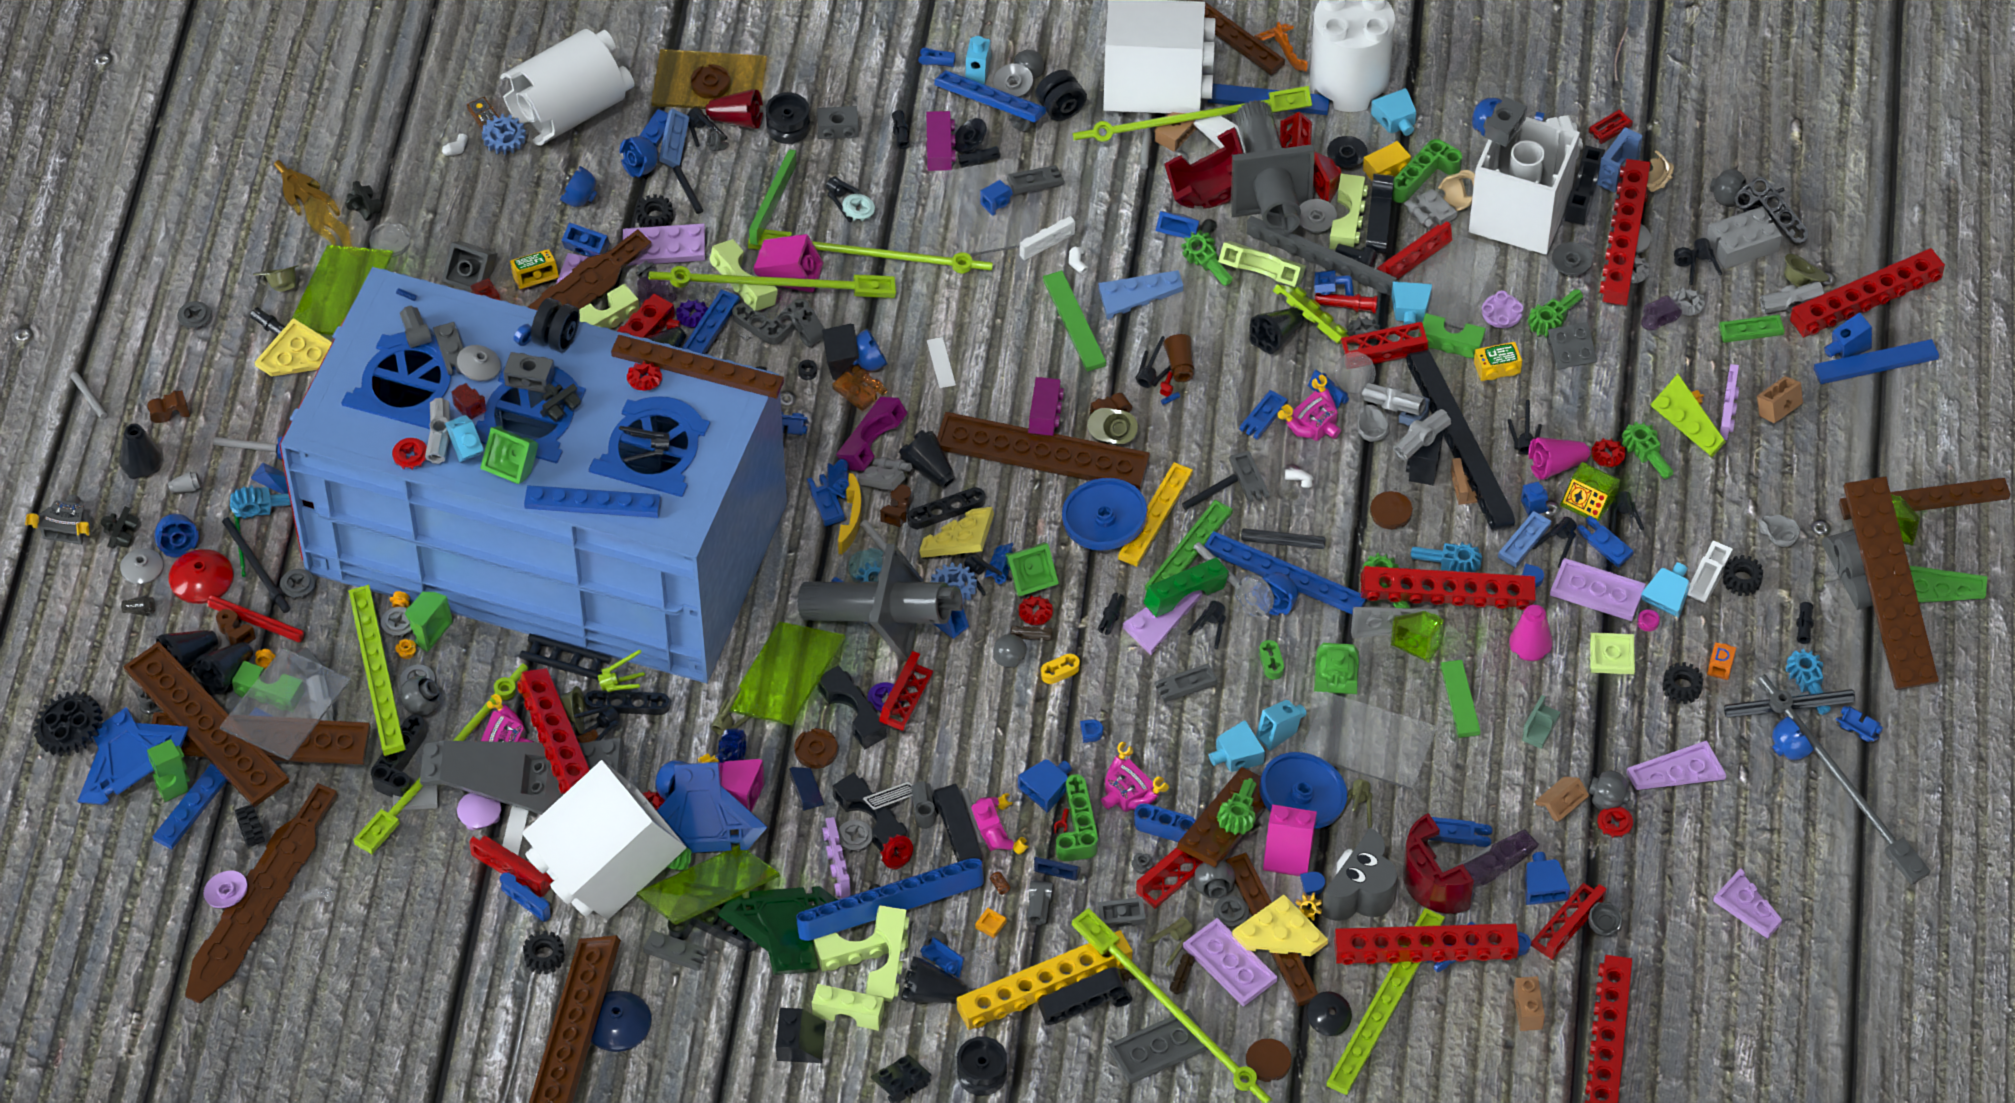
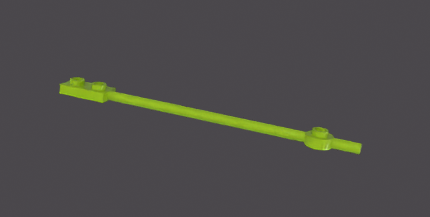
[1072,86,1312,142]
[748,229,993,274]
[649,266,896,298]
[354,663,528,854]
[1071,908,1272,1103]

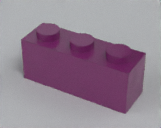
[926,111,956,171]
[1028,377,1064,436]

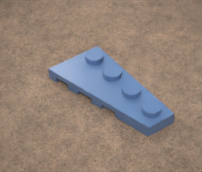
[1098,270,1183,320]

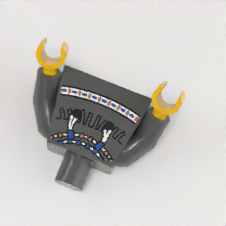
[25,494,93,545]

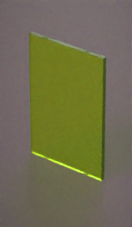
[291,245,394,335]
[726,621,846,725]
[636,845,780,925]

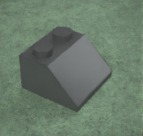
[441,241,498,294]

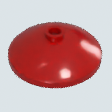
[169,549,234,604]

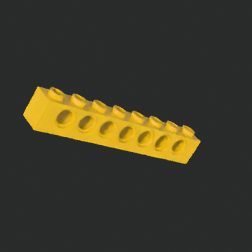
[957,930,1132,1030]

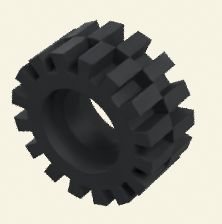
[636,194,673,228]
[1723,555,1763,596]
[1662,662,1703,704]
[235,804,265,848]
[523,930,565,975]

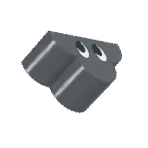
[1322,828,1397,921]

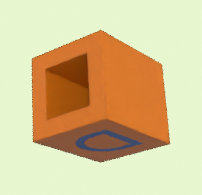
[1707,642,1737,680]

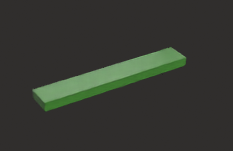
[749,149,797,245]
[1043,270,1106,372]
[1145,500,1233,591]

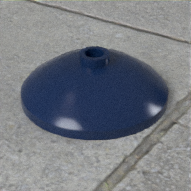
[591,990,652,1052]

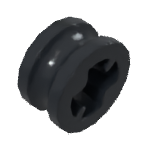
[1674,247,1693,267]
[798,359,817,381]

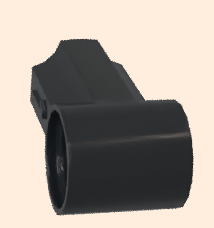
[1335,243,1378,267]

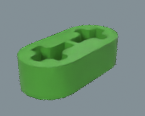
[1259,640,1284,680]

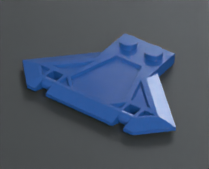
[77,707,188,805]
[657,762,767,853]

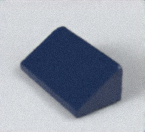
[789,767,824,811]
[1034,857,1081,881]

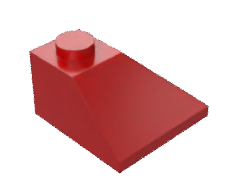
[1313,152,1342,203]

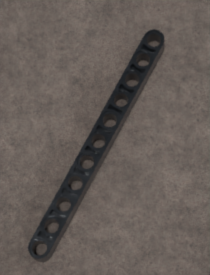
[1406,349,1515,531]

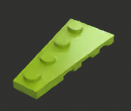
[1650,374,1726,457]

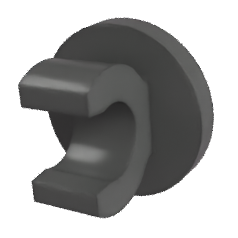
[1009,114,1031,132]
[707,130,729,151]
[636,261,657,283]

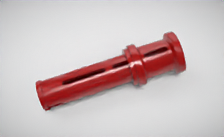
[1315,293,1378,314]

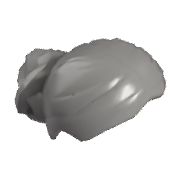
[1357,405,1389,442]
[1758,514,1800,547]

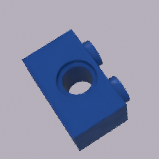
[562,222,610,257]

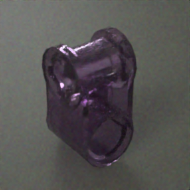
[637,276,677,303]
[1641,295,1682,330]

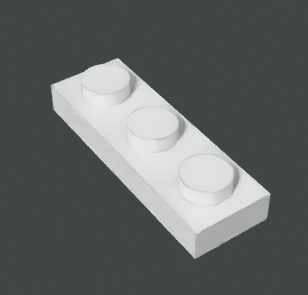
[1020,216,1075,261]

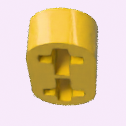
[1041,654,1079,684]

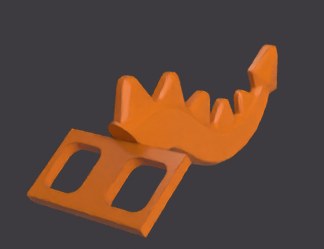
[1254,22,1308,72]

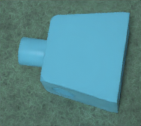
[965,36,992,85]
[1371,88,1416,136]
[1391,282,1432,325]
[445,415,484,462]
[1641,562,1690,618]
[1256,700,1306,751]
[1209,720,1265,772]

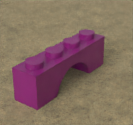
[836,397,908,471]

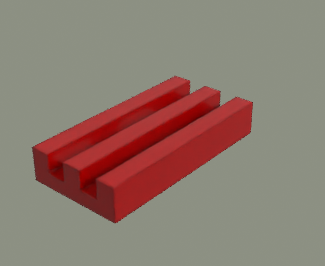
[1588,109,1633,144]

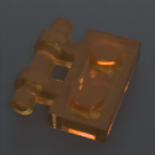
[832,366,887,411]

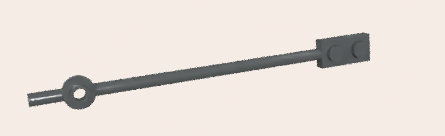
[1758,674,1931,885]

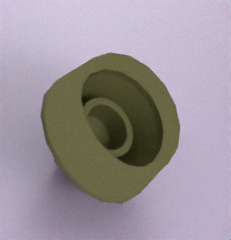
[1784,254,1829,287]
[253,265,299,292]
[1088,408,1138,444]
[560,686,585,734]

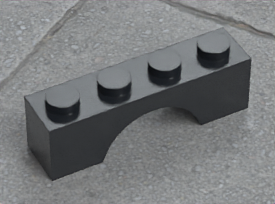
[1565,145,1605,225]
[817,665,888,750]
[833,772,908,852]

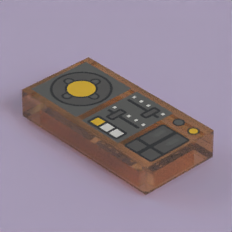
[466,96,499,131]

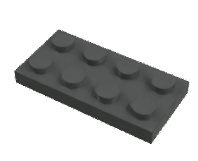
[1108,1009,1209,1084]

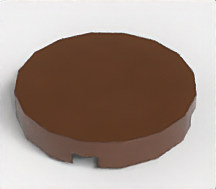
[691,64,731,99]
[1370,491,1413,530]
[794,728,838,769]
[1246,1039,1291,1082]

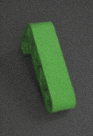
[1392,139,1462,203]
[1056,774,1098,862]

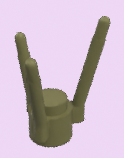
[711,687,762,736]
[1339,779,1373,828]
[1146,917,1193,967]

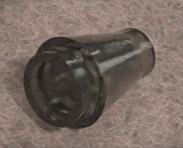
[121,595,155,616]

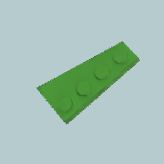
[1909,565,1987,602]

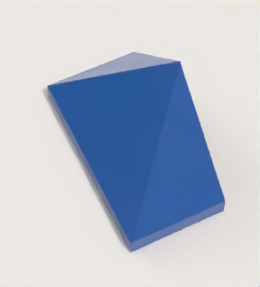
[1155,211,1200,238]
[251,462,289,494]

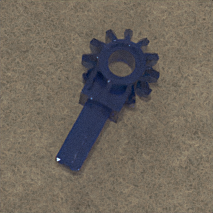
[715,728,747,763]

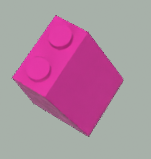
[754,234,823,292]
[720,759,764,812]
[1263,804,1317,876]

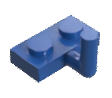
[1314,270,1354,296]

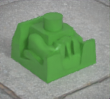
[480,426,539,484]
[1005,542,1059,597]
[405,592,453,652]
[1314,643,1359,694]

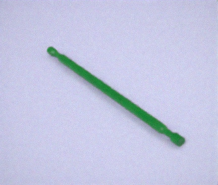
[234,514,246,577]

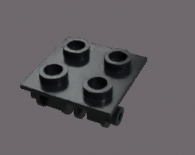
[870,1054,932,1103]

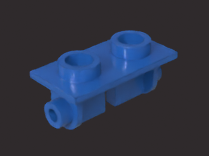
[1307,369,1349,410]
[781,412,809,436]
[827,459,849,499]
[985,542,1014,584]
[1835,706,1883,742]
[920,937,964,978]

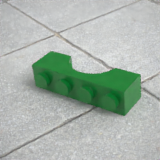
[1143,557,1229,617]

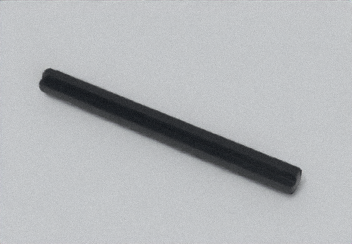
[1724,689,1855,717]

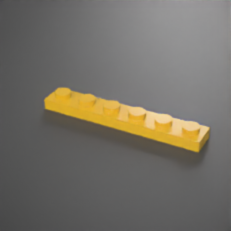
[1118,462,1193,567]

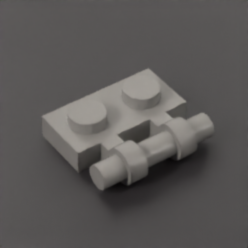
[1405,188,1457,230]
[858,457,912,490]

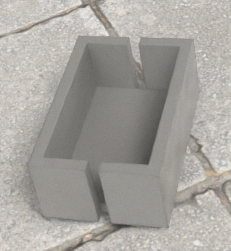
[1706,206,1782,269]

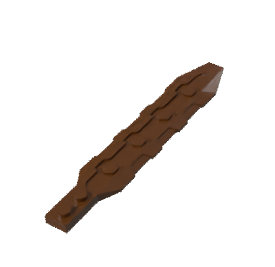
[528,229,652,310]
[185,783,338,1004]

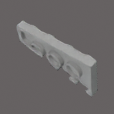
[1351,607,1439,639]

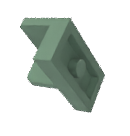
[1522,695,1561,749]

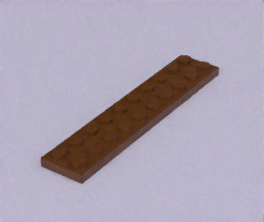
[937,412,1150,490]
[1843,476,1939,690]
[123,642,290,808]
[151,712,371,765]
[529,935,621,1103]

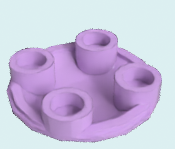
[1481,291,1523,328]
[457,792,501,831]

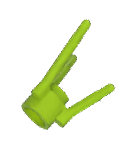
[598,650,645,692]

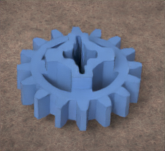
[482,114,526,155]
[930,562,977,604]

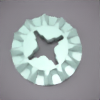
[842,194,875,221]

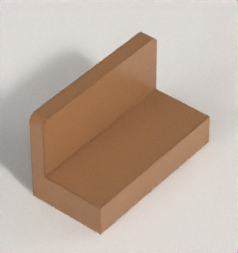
[1450,458,1477,505]
[1534,777,1589,821]

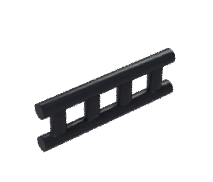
[520,633,612,680]

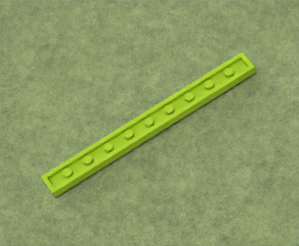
[348,584,406,756]
[1327,908,1445,1095]

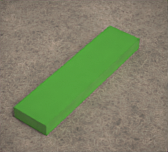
[1440,660,1480,738]

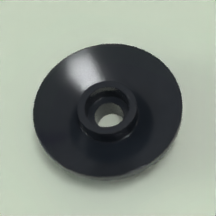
[954,118,987,153]
[1327,136,1367,168]
[1307,991,1352,1036]

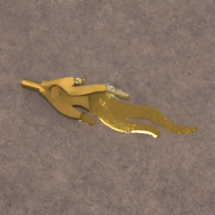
[274,160,364,259]

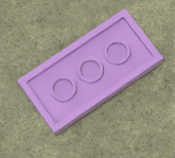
[623,224,705,266]
[1550,558,1646,621]
[1183,918,1277,1007]

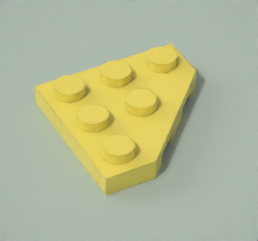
[255,318,332,377]
[919,507,994,558]
[1232,895,1328,956]

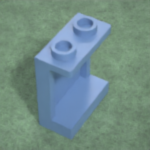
[1598,127,1643,193]

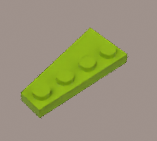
[1273,284,1349,345]

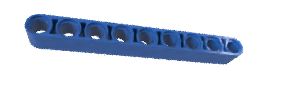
[796,858,984,941]

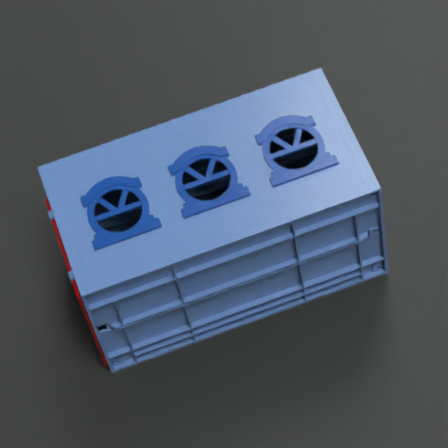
[279,267,787,684]

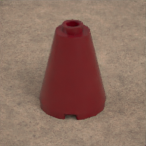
[706,89,763,129]

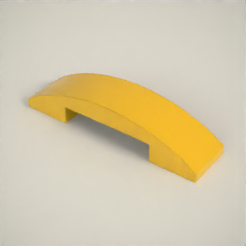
[838,473,862,555]

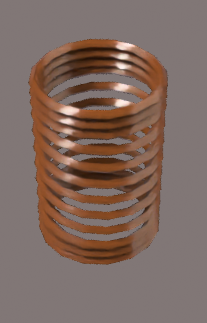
[577,729,599,743]
[990,871,1011,895]

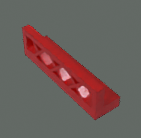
[1280,112,1312,148]
[1377,221,1453,279]
[1341,322,1428,370]
[879,651,933,731]
[469,835,554,897]
[1136,847,1203,909]
[1530,883,1607,960]

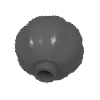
[1710,169,1747,207]
[400,675,440,716]
[1588,770,1631,810]
[1194,860,1236,898]

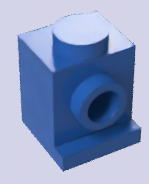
[980,180,1013,216]
[1521,481,1549,517]

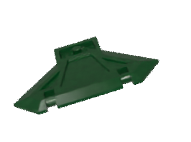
[718,886,838,975]

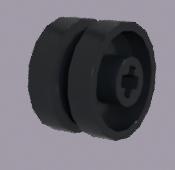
[1035,69,1087,121]
[765,92,810,144]
[531,298,580,353]
[957,1036,1007,1096]

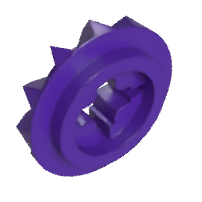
[676,299,708,327]
[868,682,902,713]

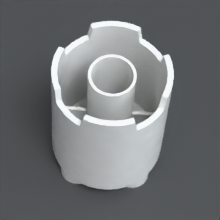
[1309,0,1395,112]
[500,29,634,145]

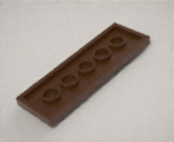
[1177,767,1266,868]

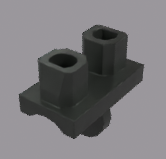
[345,181,382,221]
[540,383,581,423]
[100,506,139,548]

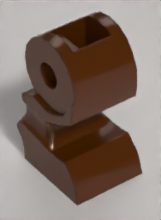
[147,390,190,423]
[1089,392,1133,416]
[880,484,911,528]
[216,609,256,645]

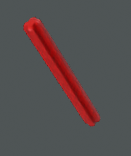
[207,595,305,642]

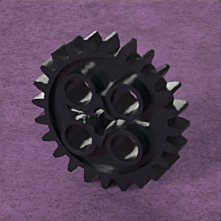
[33,691,104,757]

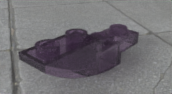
[1463,829,1539,886]

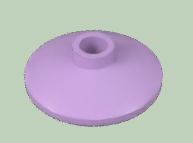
[204,871,248,908]

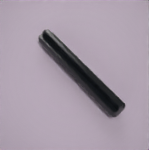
[1241,528,1326,549]

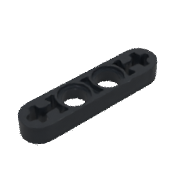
[907,487,985,530]
[584,690,670,715]

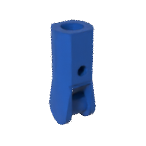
[918,48,956,67]

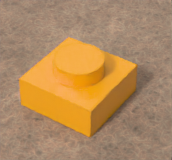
[975,908,1006,938]

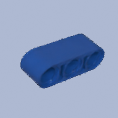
[1134,803,1196,842]

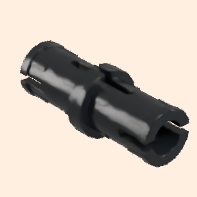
[892,110,910,149]
[958,146,1000,168]
[250,307,286,336]
[1098,593,1125,635]
[1796,602,1814,644]

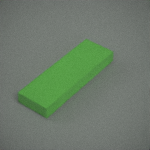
[1718,315,1785,343]

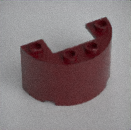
[1164,127,1244,209]
[1403,813,1474,914]

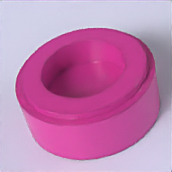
[1637,610,1660,632]

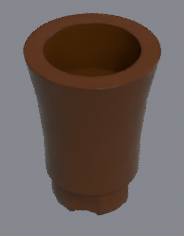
[1163,334,1194,382]

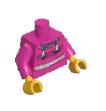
[1278,375,1341,441]
[481,694,534,742]
[1101,742,1169,812]
[971,793,1029,854]

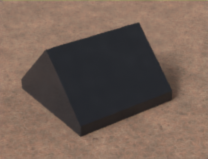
[822,323,859,380]

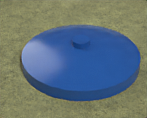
[1062,478,1148,550]
[1259,752,1347,829]

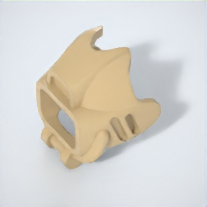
[1647,150,1674,192]
[1438,170,1475,211]

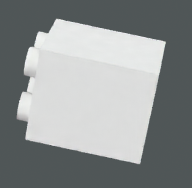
[1103,0,1215,113]
[1469,117,1580,255]
[522,760,687,920]

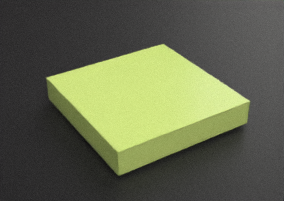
[1590,633,1635,674]

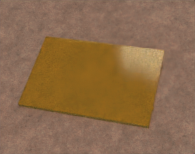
[651,49,767,109]

